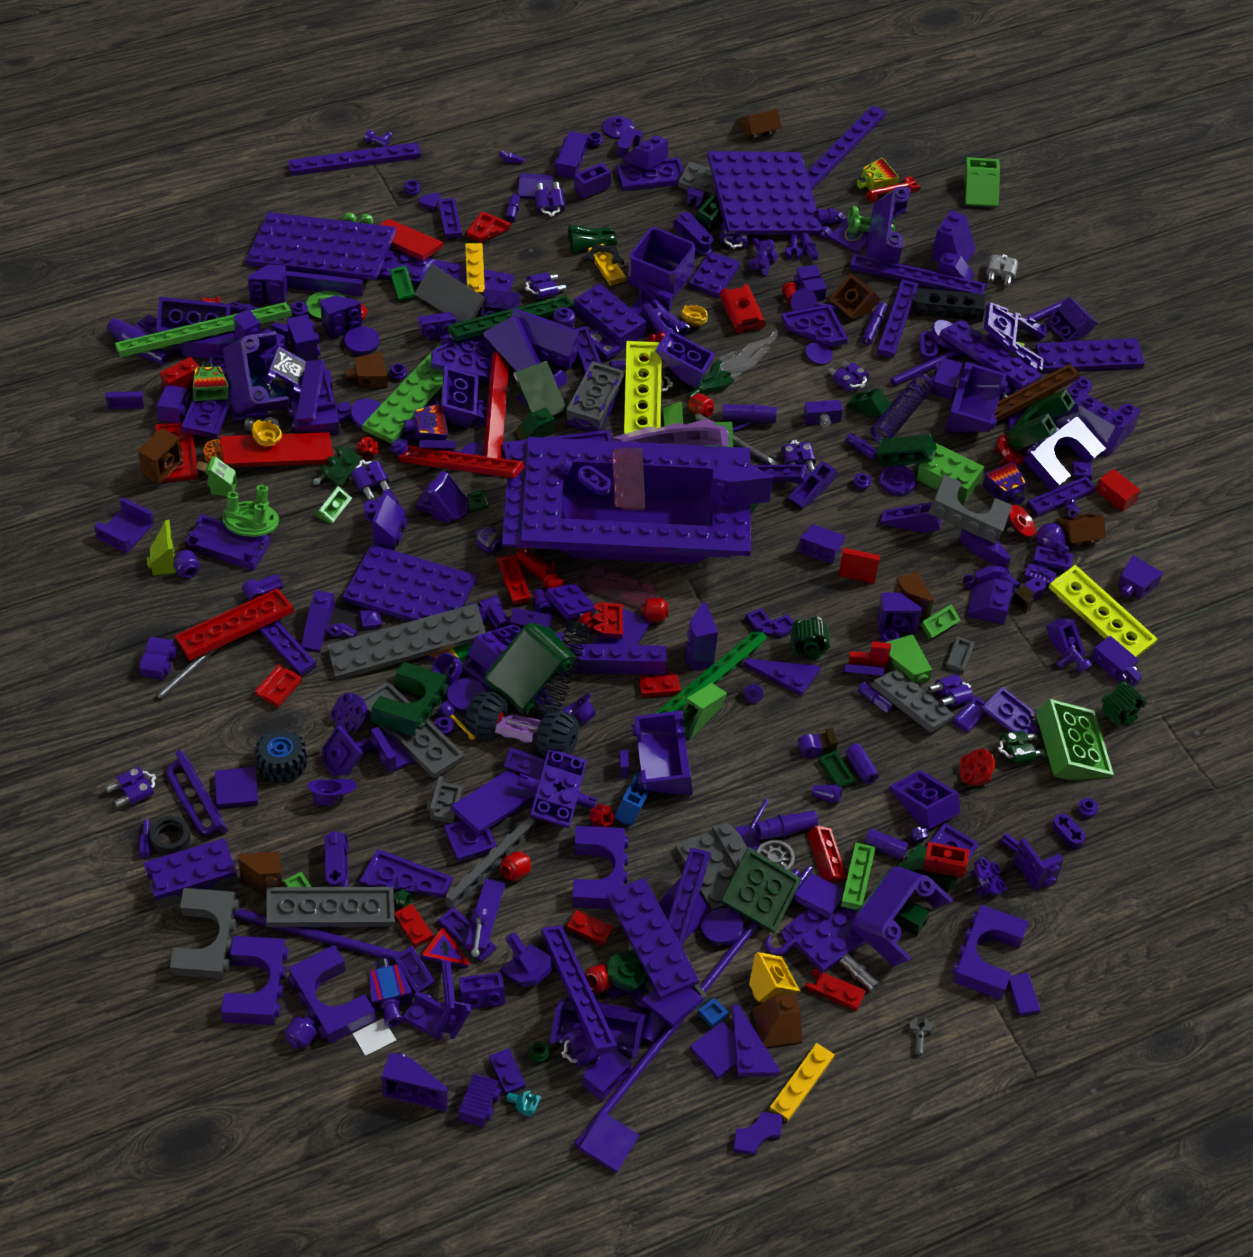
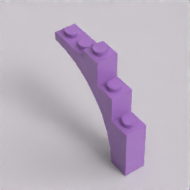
[613,419,729,447]

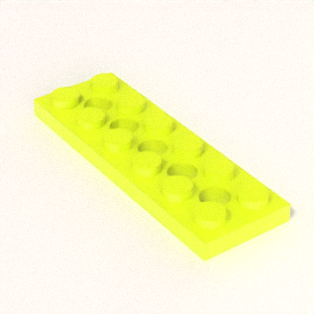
[624,341,662,434]
[1048,565,1158,658]

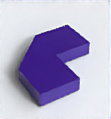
[745,608,793,638]

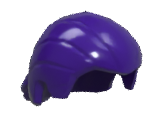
[1036,523,1069,555]

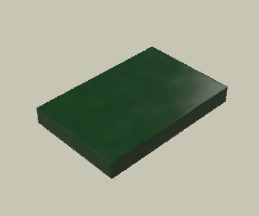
[514,361,567,416]

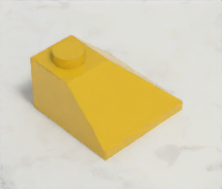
[749,952,800,1003]

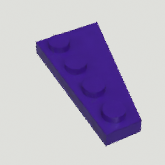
[360,849,453,898]

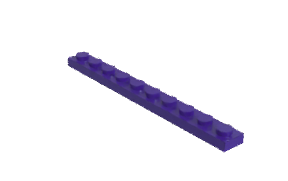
[806,105,886,190]

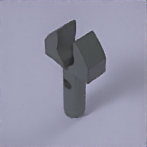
[909,1017,932,1056]

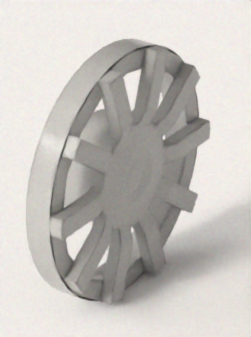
[757,840,795,871]

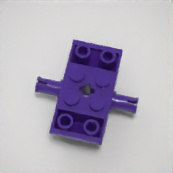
[517,749,597,828]

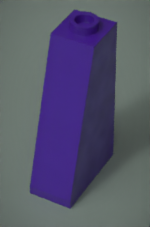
[483,316,541,371]

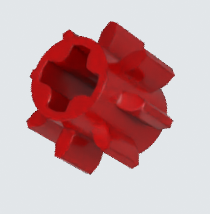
[356,437,378,460]
[588,803,615,827]

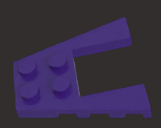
[984,302,1047,373]

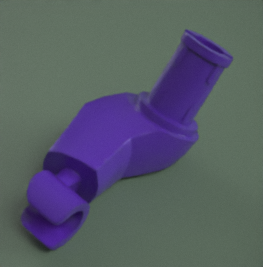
[963,566,1021,593]

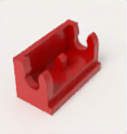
[517,548,557,582]

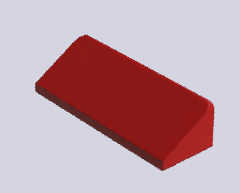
[807,826,847,883]

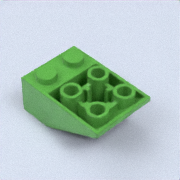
[964,157,1000,207]

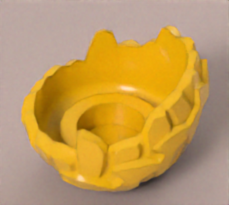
[680,305,708,327]
[252,420,282,447]

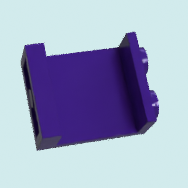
[94,497,154,553]

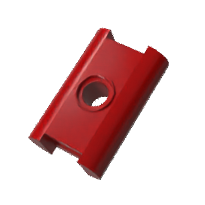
[719,284,766,334]

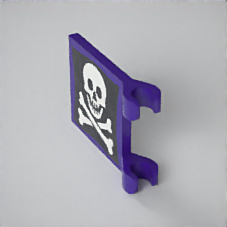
[264,346,306,398]

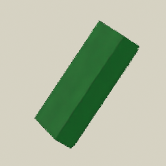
[389,265,415,302]

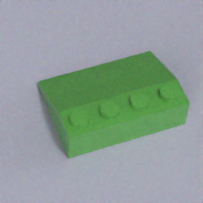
[1036,699,1114,780]

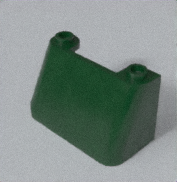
[484,623,577,717]

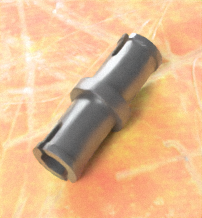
[839,954,879,992]

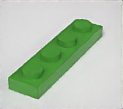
[841,843,875,910]

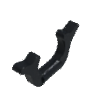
[582,244,624,265]

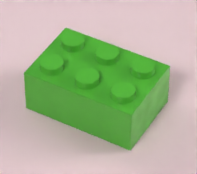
[916,443,984,503]

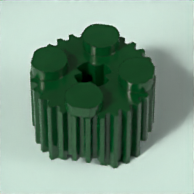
[790,616,831,661]
[1101,681,1147,727]

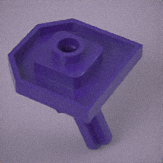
[322,726,372,776]
[500,932,552,987]

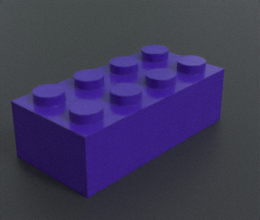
[573,283,646,351]

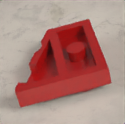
[466,211,511,243]

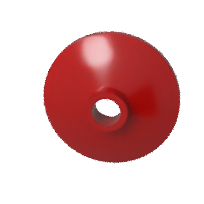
[1008,505,1035,537]

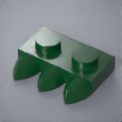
[320,446,362,488]

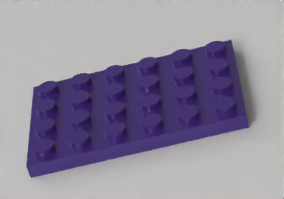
[343,544,477,622]

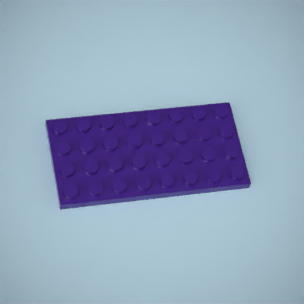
[246,212,396,281]

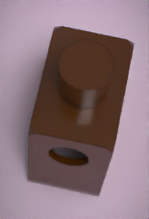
[345,352,388,388]

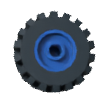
[255,729,307,783]

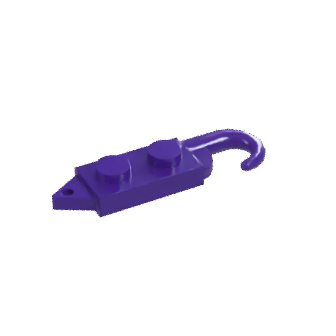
[765,908,827,956]

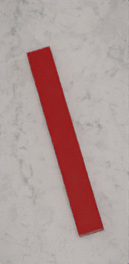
[483,352,509,458]
[398,446,525,478]

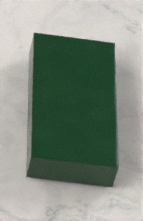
[818,751,856,789]

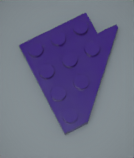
[430,334,500,382]

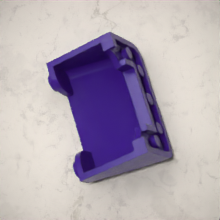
[866,187,910,263]
[944,362,1008,433]
[631,710,693,796]

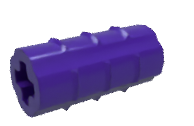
[845,744,880,785]
[864,828,909,860]

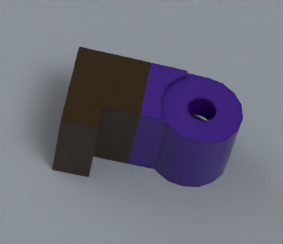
[1011,578,1046,613]
[797,728,838,757]

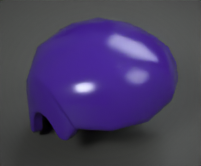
[432,652,463,684]

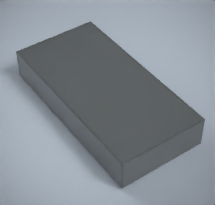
[945,636,975,674]

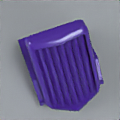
[415,471,468,523]

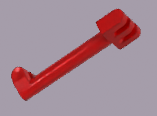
[866,176,921,204]

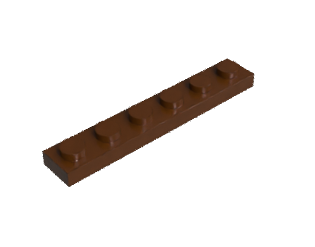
[994,363,1080,423]

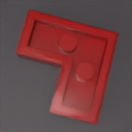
[848,642,891,672]

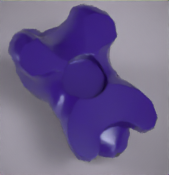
[748,237,778,276]

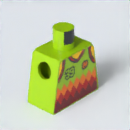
[857,158,899,190]

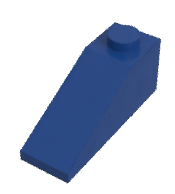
[614,771,650,827]

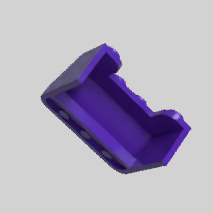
[1052,376,1141,456]

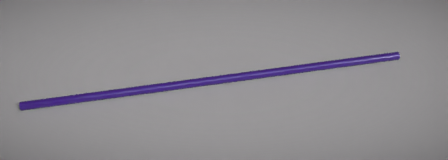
[574,869,800,1149]

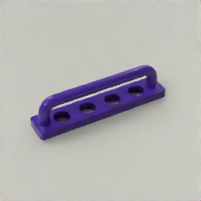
[166,749,229,836]

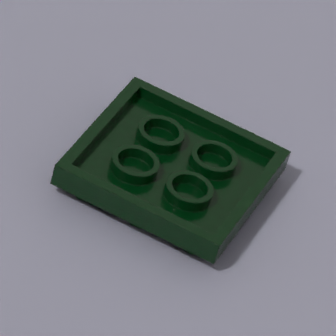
[720,848,802,933]

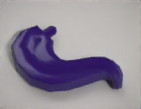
[608,985,648,1010]

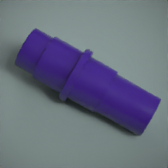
[723,403,777,425]
[755,810,818,840]

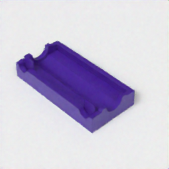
[185,514,271,571]

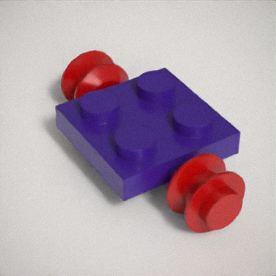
[543,573,598,632]

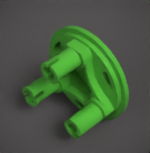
[222,485,279,537]

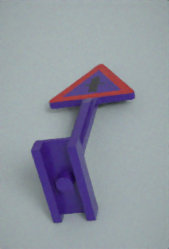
[421,928,471,1039]

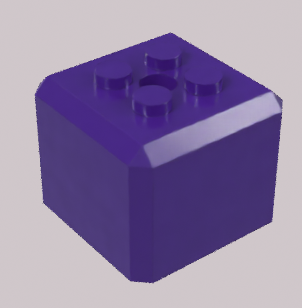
[628,227,695,299]

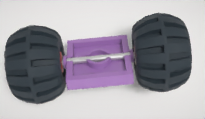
[465,692,579,757]

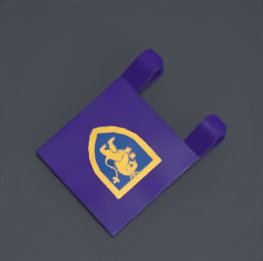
[820,211,869,254]

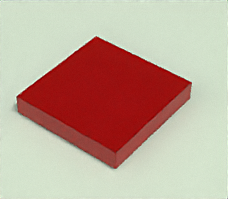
[838,548,880,584]

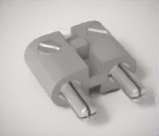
[986,254,1018,286]

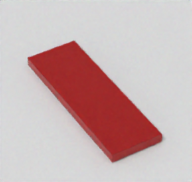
[220,432,334,468]
[173,588,295,661]

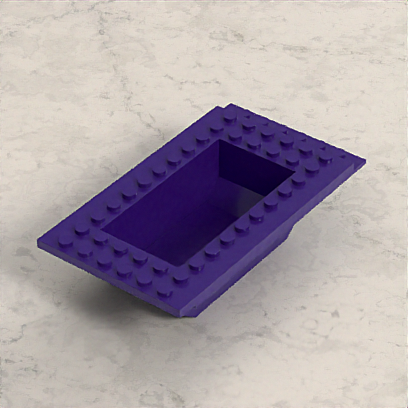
[502,437,751,564]

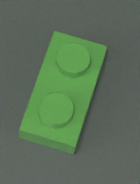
[920,604,961,639]

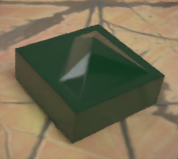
[467,490,489,513]

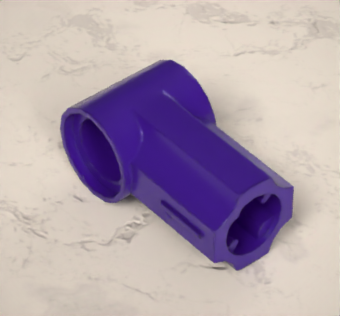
[242,574,283,601]
[477,595,511,630]

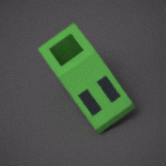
[206,456,237,496]

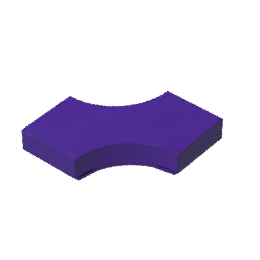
[733,1112,783,1155]

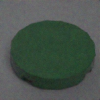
[606,953,648,991]

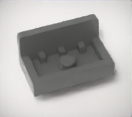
[427,776,463,823]

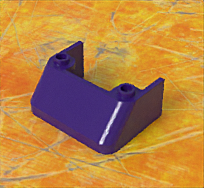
[224,331,288,415]
[852,867,953,967]
[550,997,646,1058]

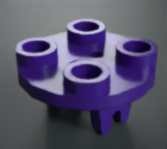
[330,693,369,733]
[970,857,1007,896]

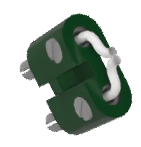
[998,731,1045,764]

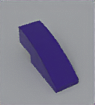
[788,461,838,509]

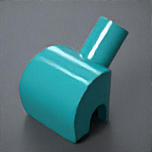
[507,1091,541,1116]

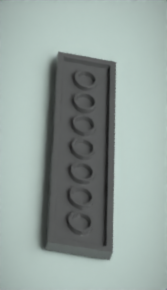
[327,603,486,680]

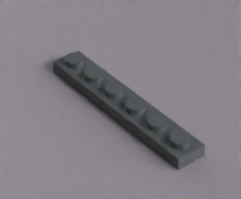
[446,816,536,909]

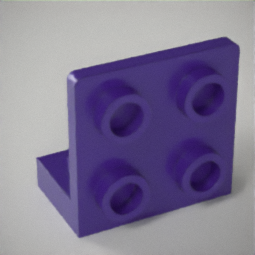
[798,524,845,564]

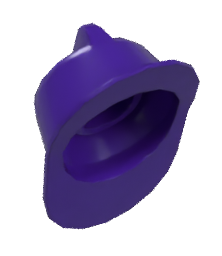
[561,693,596,726]
[307,779,357,806]

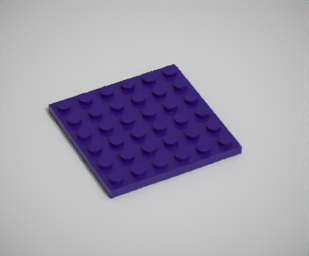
[707,151,822,235]

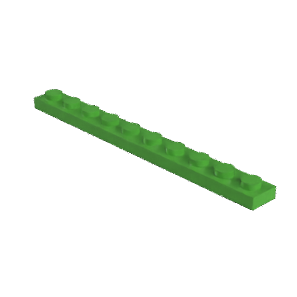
[115,302,292,357]

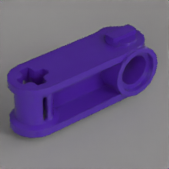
[673,212,713,256]
[324,831,349,887]

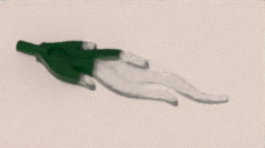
[687,330,778,400]

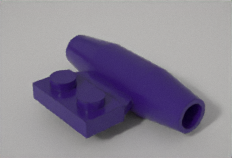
[107,314,170,365]

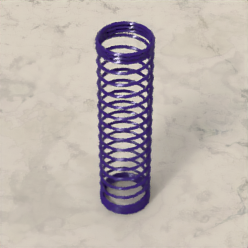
[871,373,934,443]

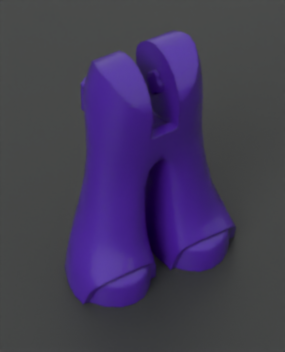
[641,299,689,337]

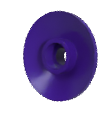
[602,116,634,139]

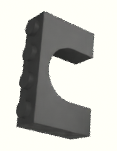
[928,475,1012,544]
[170,888,239,979]

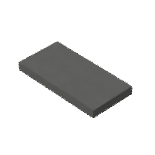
[415,264,486,322]

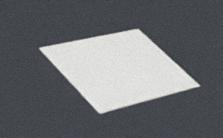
[353,1018,396,1056]

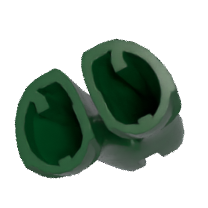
[568,224,617,254]

